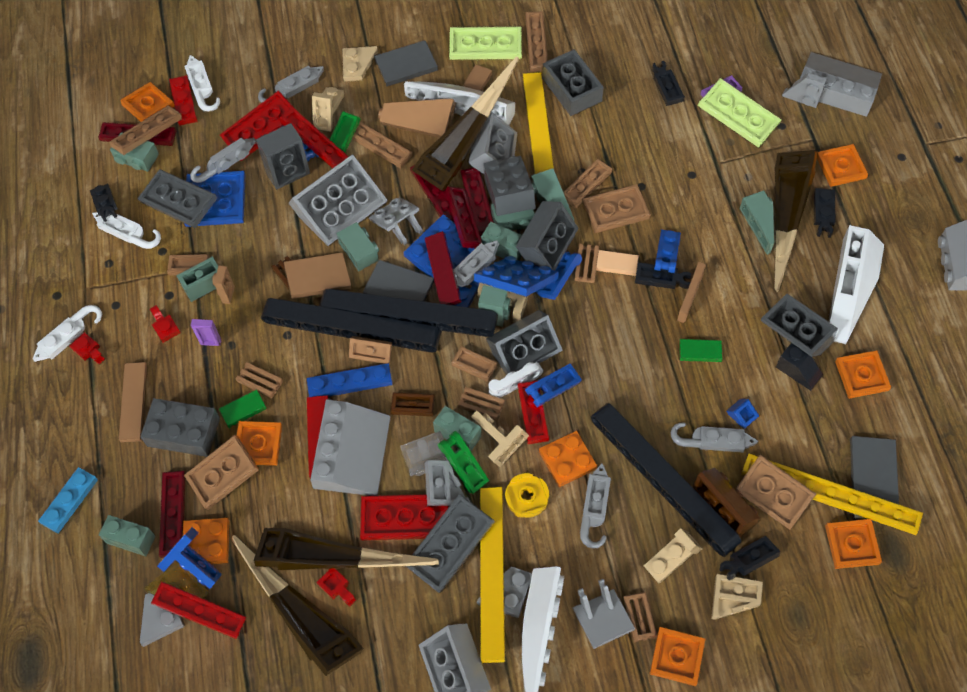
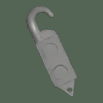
[258,65,324,103]
[190,138,256,183]
[454,240,499,287]
[671,423,758,453]
[580,464,611,548]

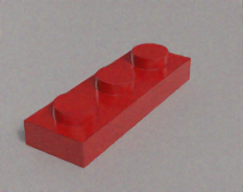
[169,75,198,126]
[518,381,549,444]

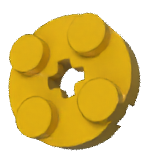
[505,473,549,518]

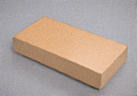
[596,250,639,276]

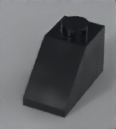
[776,343,823,391]

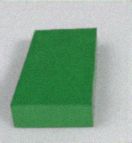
[329,111,361,153]
[679,339,722,362]
[219,389,267,428]

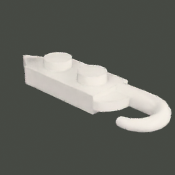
[184,55,220,112]
[92,213,161,249]
[33,305,102,362]

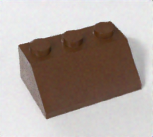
[693,468,760,537]

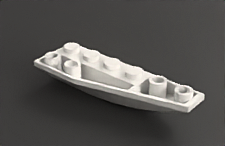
[404,82,515,125]
[828,225,884,344]
[522,567,564,692]

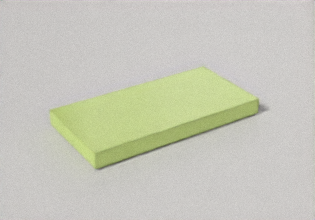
[449,27,522,60]
[698,78,781,148]

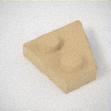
[343,46,378,82]
[711,574,763,620]

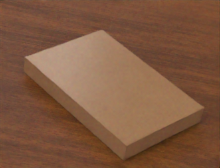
[582,184,651,233]
[284,252,351,299]
[184,435,259,510]
[736,455,816,530]

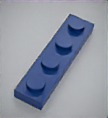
[307,363,393,397]

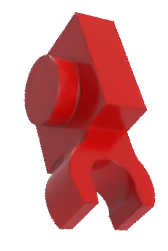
[150,305,181,343]
[69,332,105,365]
[316,568,356,607]

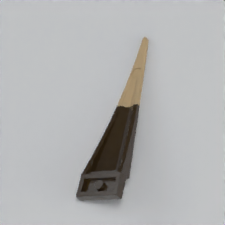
[412,57,519,192]
[774,150,817,292]
[254,528,439,570]
[232,535,364,676]

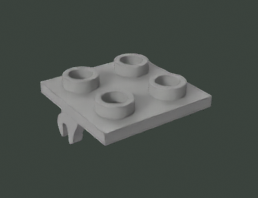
[369,197,423,246]
[573,579,635,649]

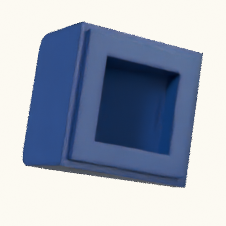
[726,399,759,429]

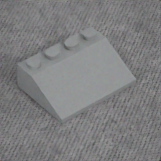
[800,52,882,117]
[289,154,388,246]
[311,400,391,496]

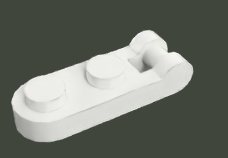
[489,362,543,398]

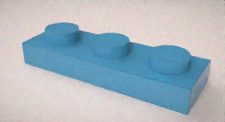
[38,467,98,534]

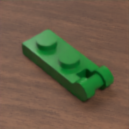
[438,431,489,494]

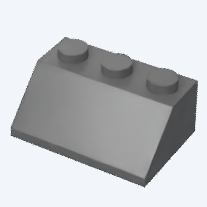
[469,111,517,174]
[938,220,967,290]
[419,623,491,692]

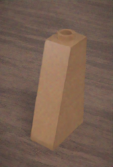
[378,99,456,138]

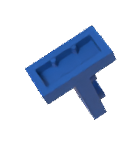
[157,527,222,589]

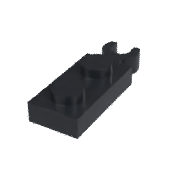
[652,60,685,106]
[90,184,118,222]
[814,188,836,238]
[635,262,692,289]
[719,536,780,580]

